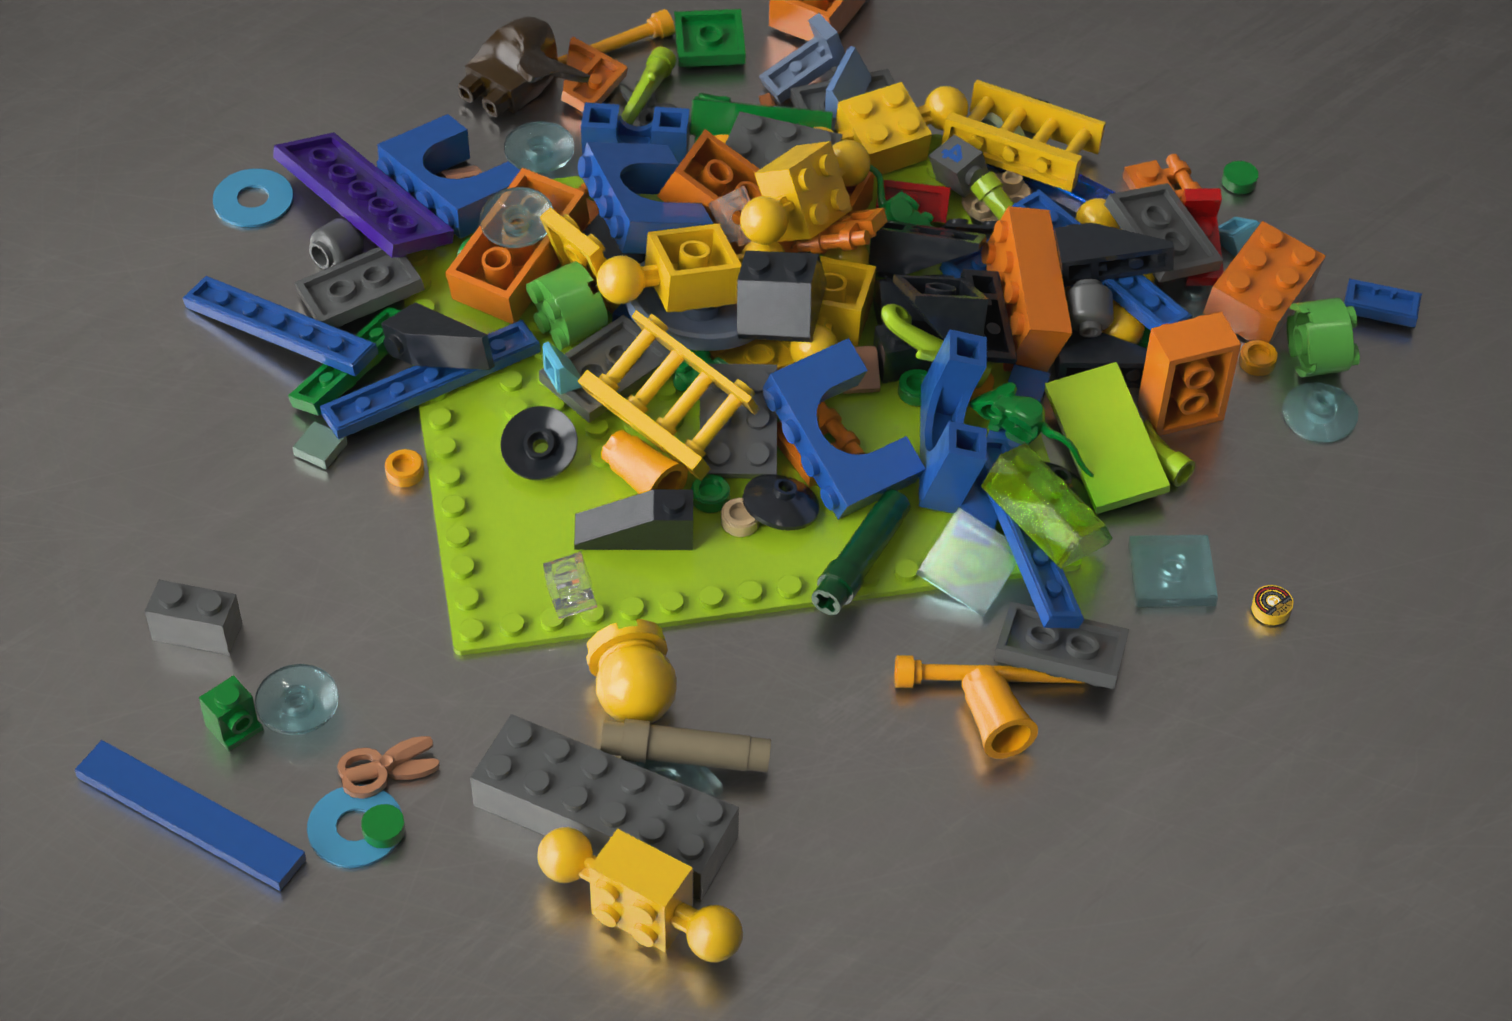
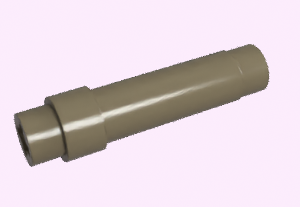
[600,718,771,772]

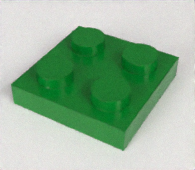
[674,9,746,67]

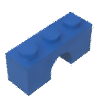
[581,102,690,163]

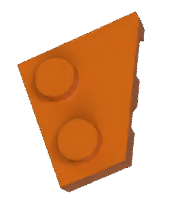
[561,37,628,112]

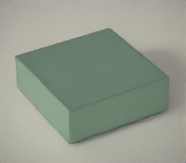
[293,421,347,469]

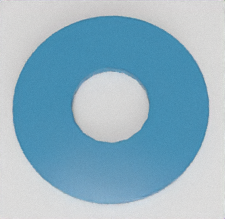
[213,169,293,227]
[307,785,402,868]

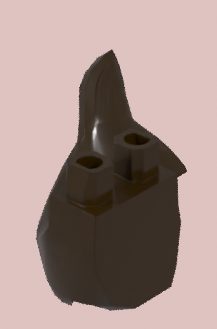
[458,16,590,118]

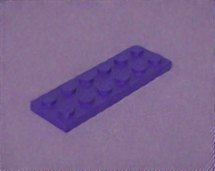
[273,132,454,258]

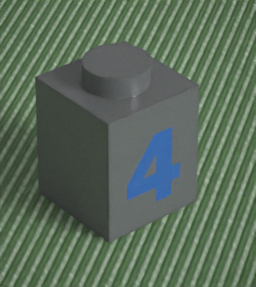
[929,135,989,198]

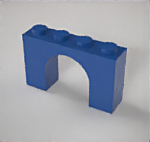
[377,114,520,239]
[578,142,714,254]
[919,329,987,514]
[762,338,926,520]

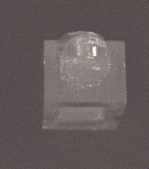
[708,186,751,247]
[543,552,597,619]

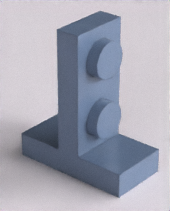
[759,13,845,104]

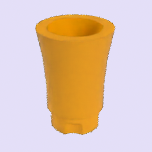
[601,430,688,494]
[962,665,1038,759]

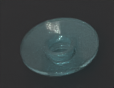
[504,121,574,173]
[480,187,553,248]
[1282,383,1358,442]
[255,664,339,735]

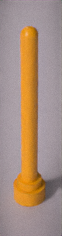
[558,9,675,64]
[894,655,1085,688]

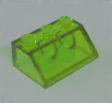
[981,443,1113,569]

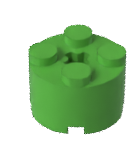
[526,261,608,350]
[1286,297,1360,377]

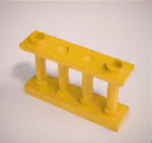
[941,80,1106,192]
[577,310,760,481]

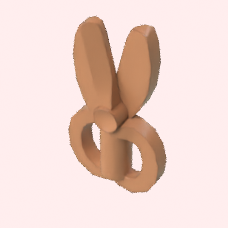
[337,736,440,799]

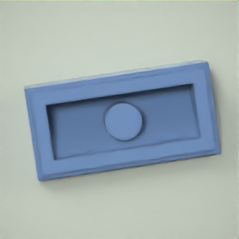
[825,46,871,118]

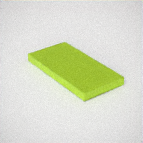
[1045,362,1170,514]

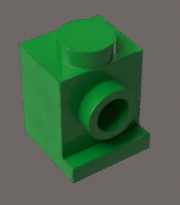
[199,675,264,752]

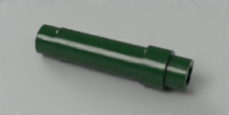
[811,490,911,615]

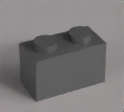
[145,579,243,655]

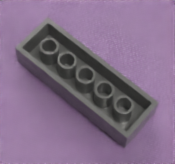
[470,714,739,901]

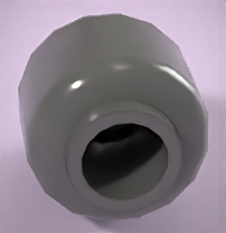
[309,218,364,269]
[1065,279,1114,338]

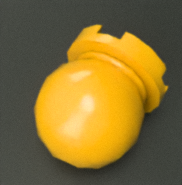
[586,619,677,723]

